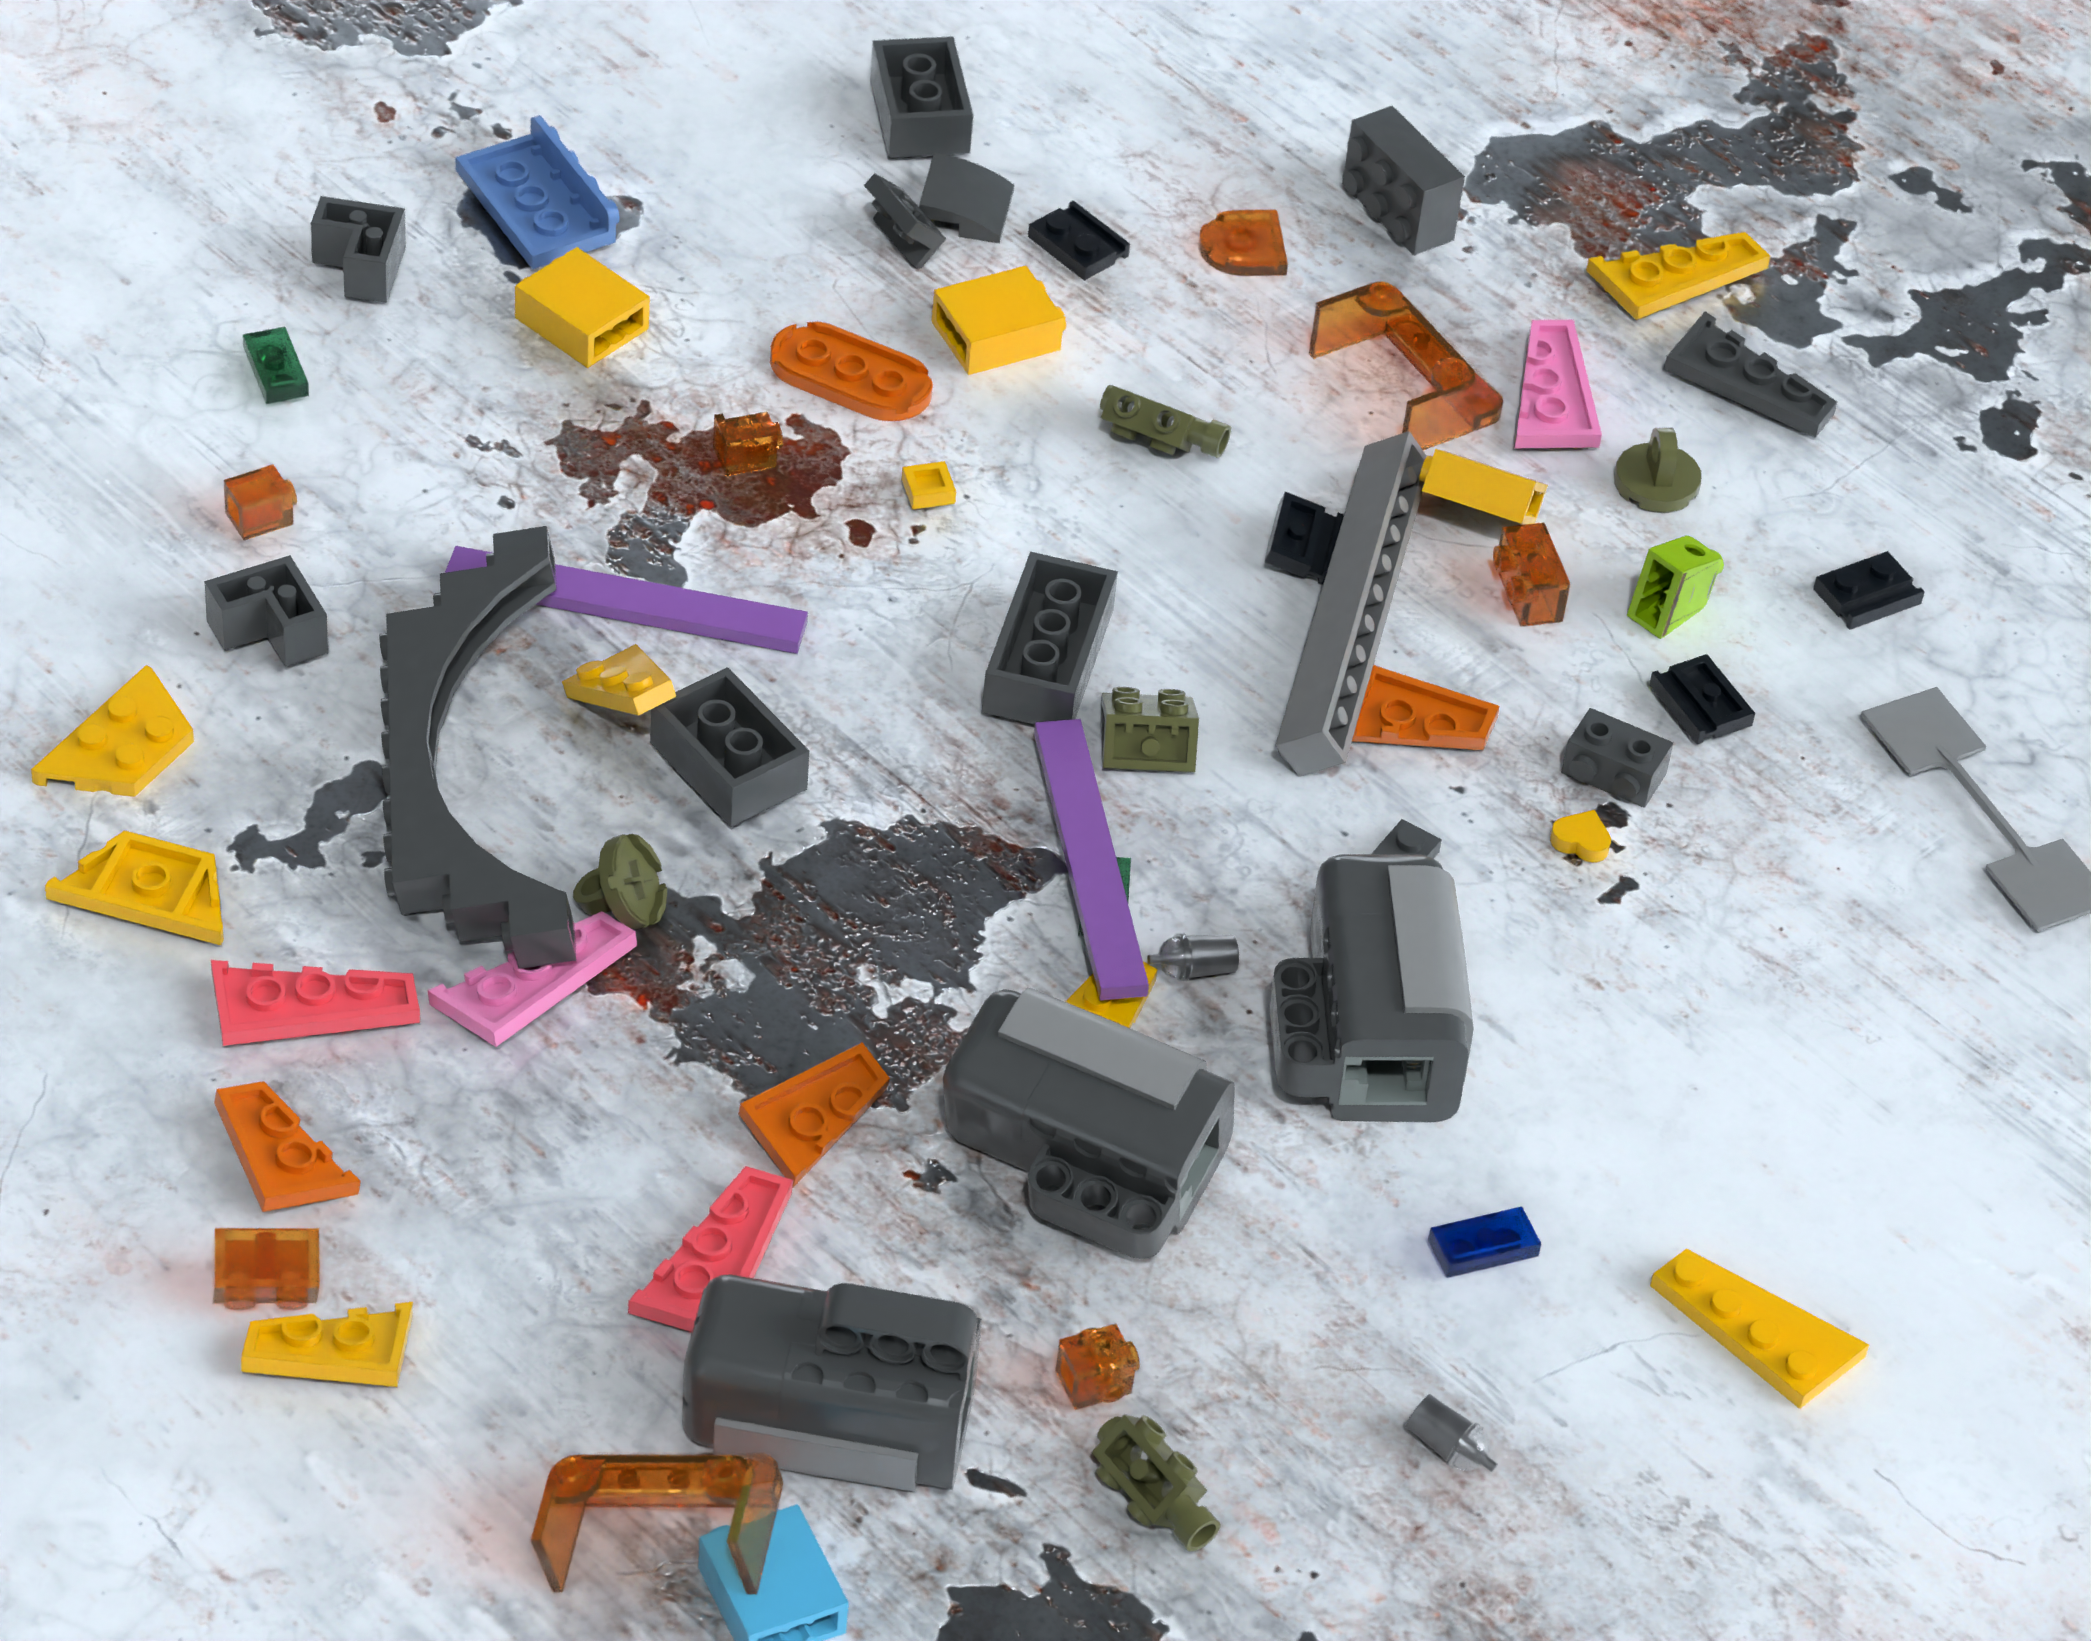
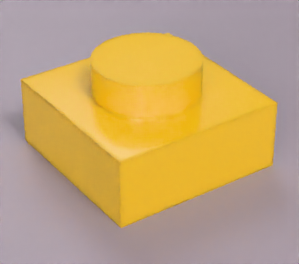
[901,461,956,510]

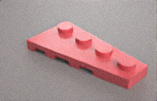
[211,960,420,1046]
[628,1166,793,1332]

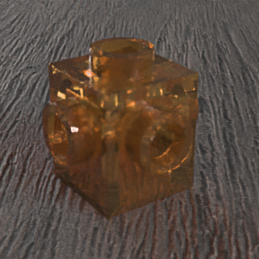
[1055,1324,1140,1410]

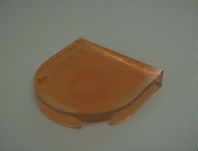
[1198,210,1288,276]

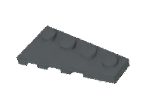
[1664,311,1837,438]

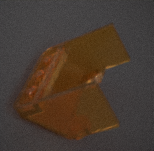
[1309,281,1504,450]
[530,1452,783,1594]

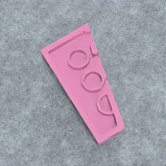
[1515,320,1602,448]
[427,911,637,1047]

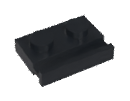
[1028,200,1130,281]
[1264,491,1344,585]
[1813,551,1925,630]
[1649,654,1755,744]

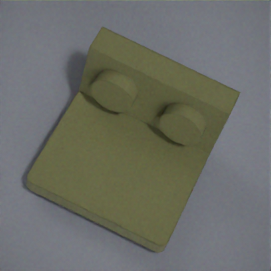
[1101,687,1199,772]

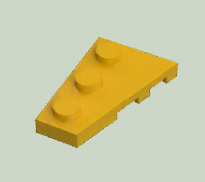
[562,644,676,716]
[241,1301,413,1387]

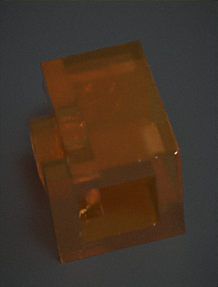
[713,412,783,476]

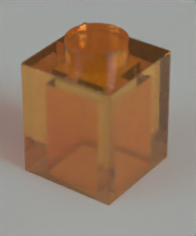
[223,464,297,541]

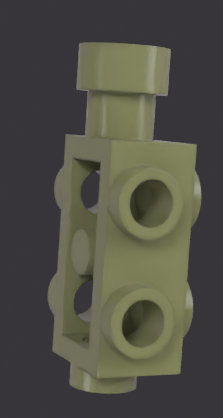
[1100,385,1231,458]
[1092,1414,1220,1552]

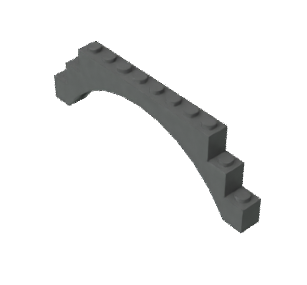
[379,526,576,969]

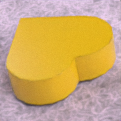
[1550,810,1611,863]

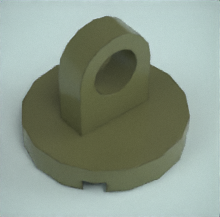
[1614,427,1701,513]
[573,834,667,930]

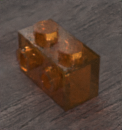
[1493,522,1571,627]
[213,1228,320,1310]

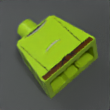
[1627,535,1724,639]

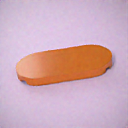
[770,322,933,421]

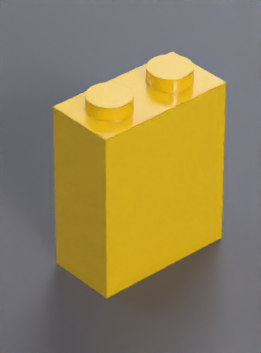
[515,247,650,368]
[932,265,1066,375]
[1419,449,1548,526]

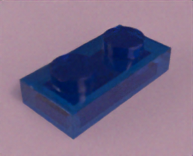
[1428,1206,1541,1278]

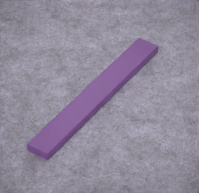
[445,545,808,654]
[1034,719,1149,1000]

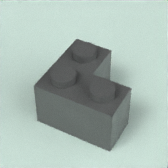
[311,196,406,303]
[204,555,328,667]

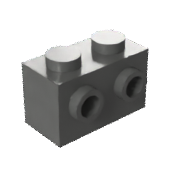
[1561,708,1674,808]

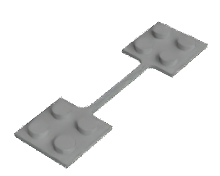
[1861,687,2091,932]

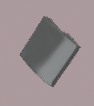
[919,152,1014,244]

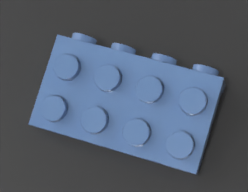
[455,115,620,269]

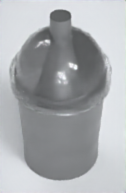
[1147,933,1239,981]
[1406,1394,1498,1472]

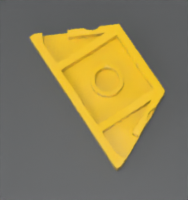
[31,665,194,797]
[45,830,224,946]

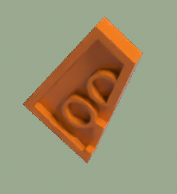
[1352,665,1500,750]
[738,1042,890,1187]
[214,1081,361,1212]

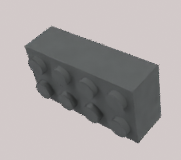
[982,551,1118,725]

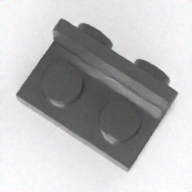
[864,173,946,269]

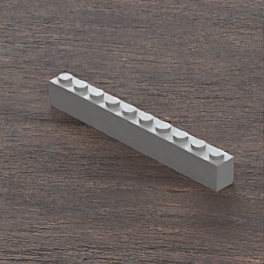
[1275,431,1427,777]

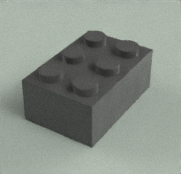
[870,36,973,158]
[1342,106,1465,256]
[650,667,810,827]

